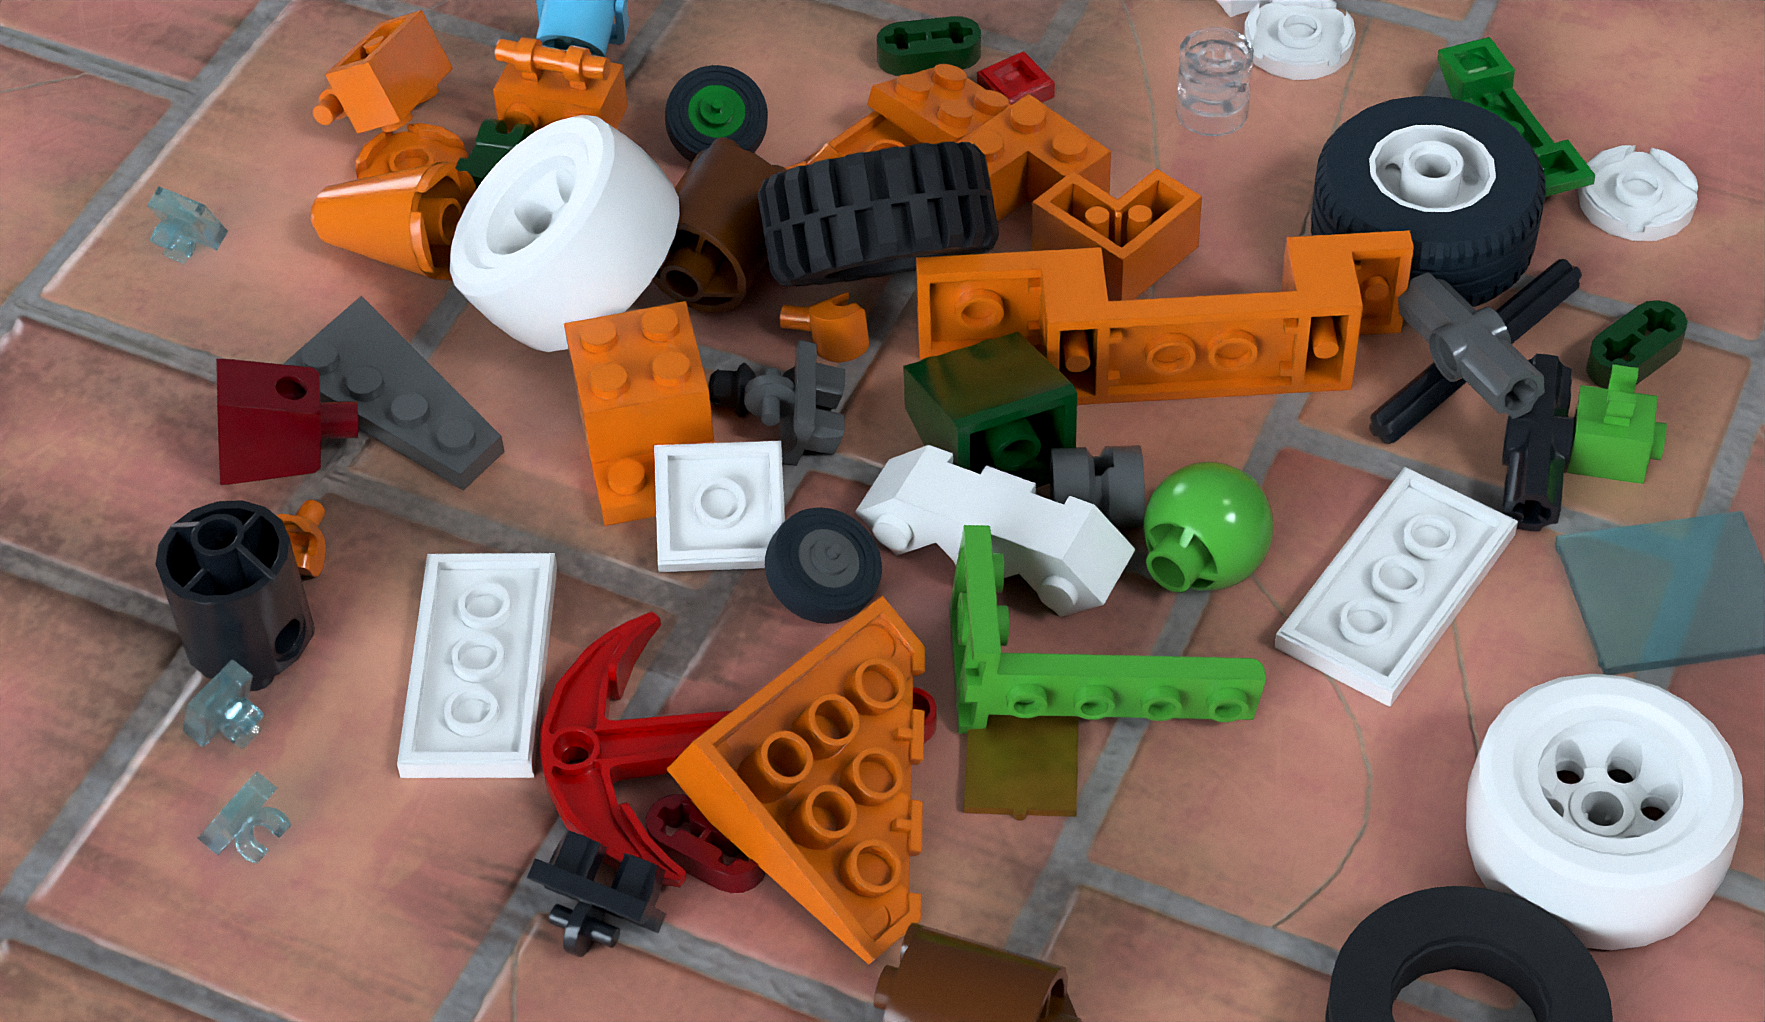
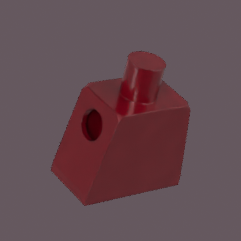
[216,359,358,485]

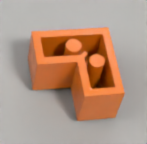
[956,94,1111,222]
[1032,168,1202,301]

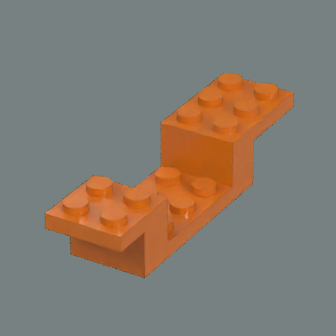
[916,230,1414,405]

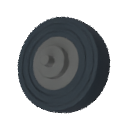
[764,507,882,624]

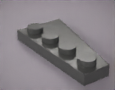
[284,296,504,491]

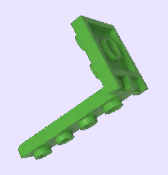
[949,525,1266,734]

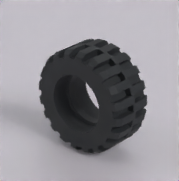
[758,142,999,287]

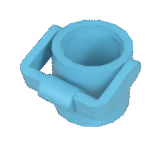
[536,0,629,57]

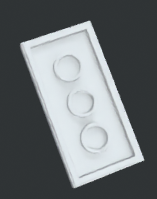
[1275,467,1518,707]
[397,553,557,778]

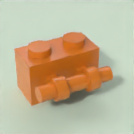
[313,10,453,134]
[493,37,628,133]

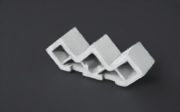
[855,445,1135,617]

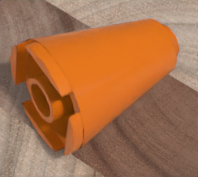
[310,162,477,281]

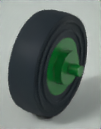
[665,65,768,162]

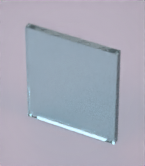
[1555,511,1765,675]

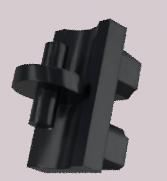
[527,830,666,957]

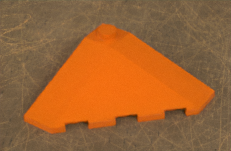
[666,595,925,965]

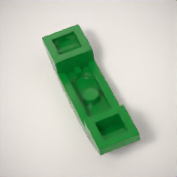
[1437,37,1595,197]

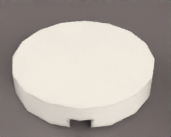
[1243,0,1356,80]
[1578,145,1698,241]

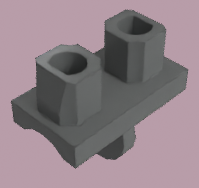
[744,340,845,466]

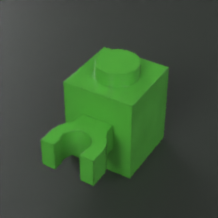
[1567,365,1667,484]

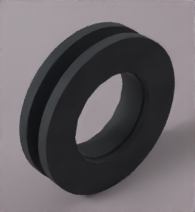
[1325,886,1613,1022]

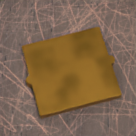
[964,715,1079,821]

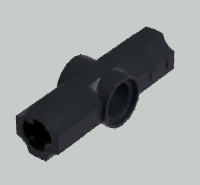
[1502,353,1574,531]

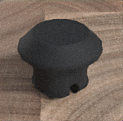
[709,362,756,418]

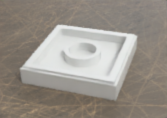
[654,441,785,572]

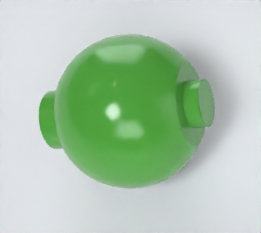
[1144,462,1274,593]

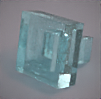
[147,186,228,264]
[183,659,264,749]
[198,771,291,863]

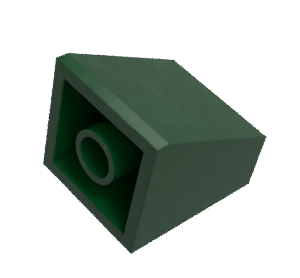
[903,332,1078,488]

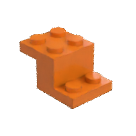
[564,301,715,526]

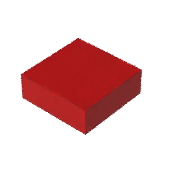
[977,51,1055,105]

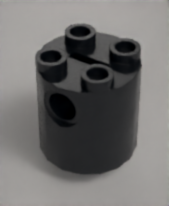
[155,500,315,691]

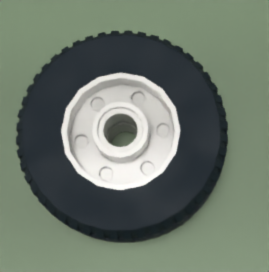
[1311,96,1546,307]

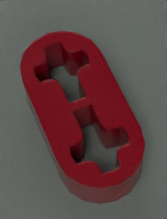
[646,794,766,893]

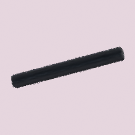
[1369,259,1582,444]

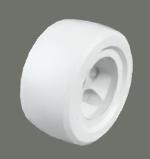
[450,115,680,352]
[1466,674,1743,950]

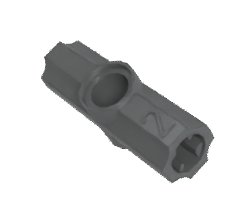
[1398,272,1545,419]

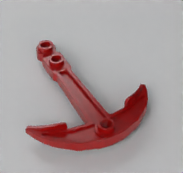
[540,611,937,888]

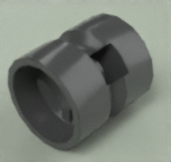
[1050,445,1145,529]

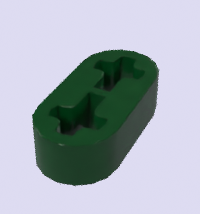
[876,16,981,76]
[1586,300,1688,389]

